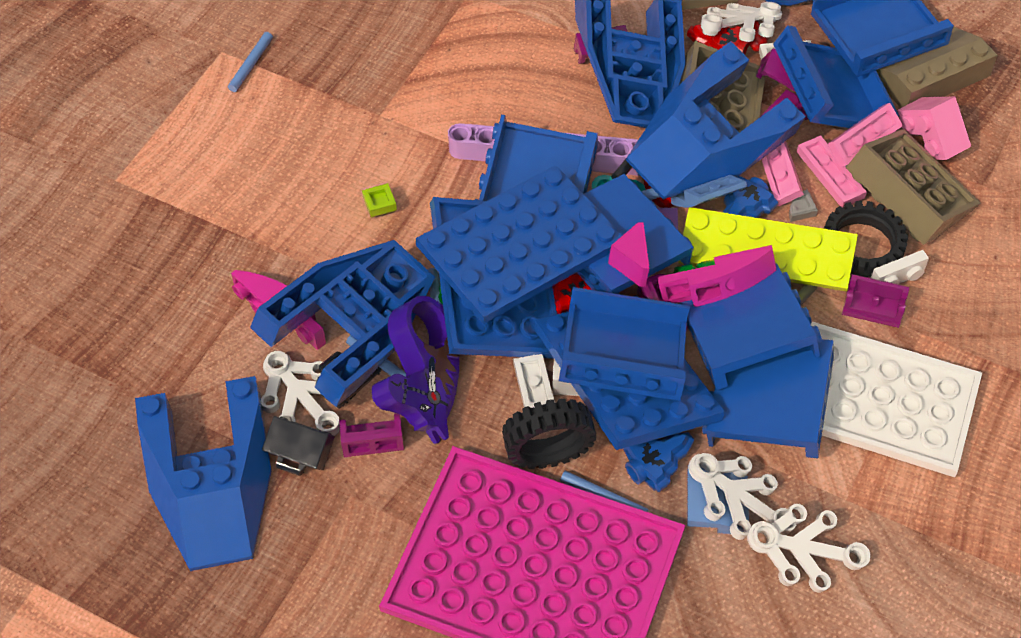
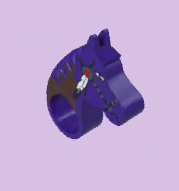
[372,296,460,444]

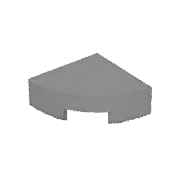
[789,189,818,222]

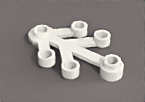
[701,2,782,42]
[261,351,340,436]
[688,453,796,540]
[747,504,870,593]

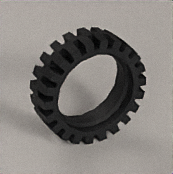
[824,201,908,279]
[502,399,597,469]

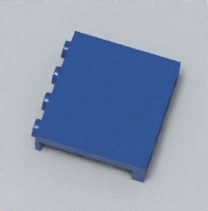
[811,0,954,77]
[773,25,899,128]
[475,114,599,201]
[577,174,694,294]
[679,263,822,390]
[559,287,690,401]
[702,339,834,459]

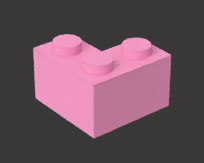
[897,96,971,160]

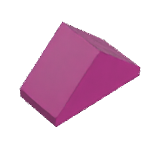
[608,222,649,287]

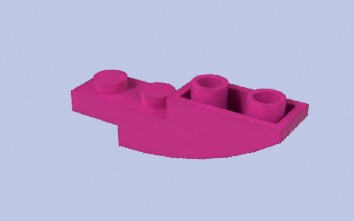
[658,245,776,307]
[231,270,326,350]

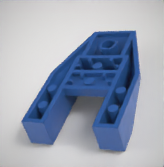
[575,0,685,128]
[626,41,806,199]
[250,240,435,407]
[135,376,272,571]

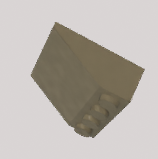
[876,26,998,108]
[679,41,765,133]
[846,129,981,245]

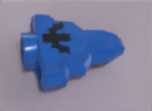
[723,176,778,218]
[623,432,695,492]

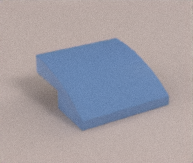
[671,175,747,208]
[687,467,749,534]

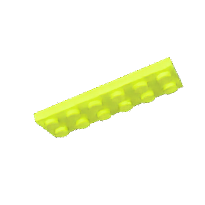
[678,207,858,292]

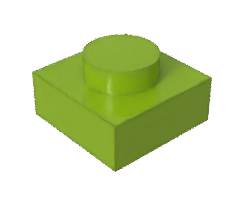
[362,183,397,217]

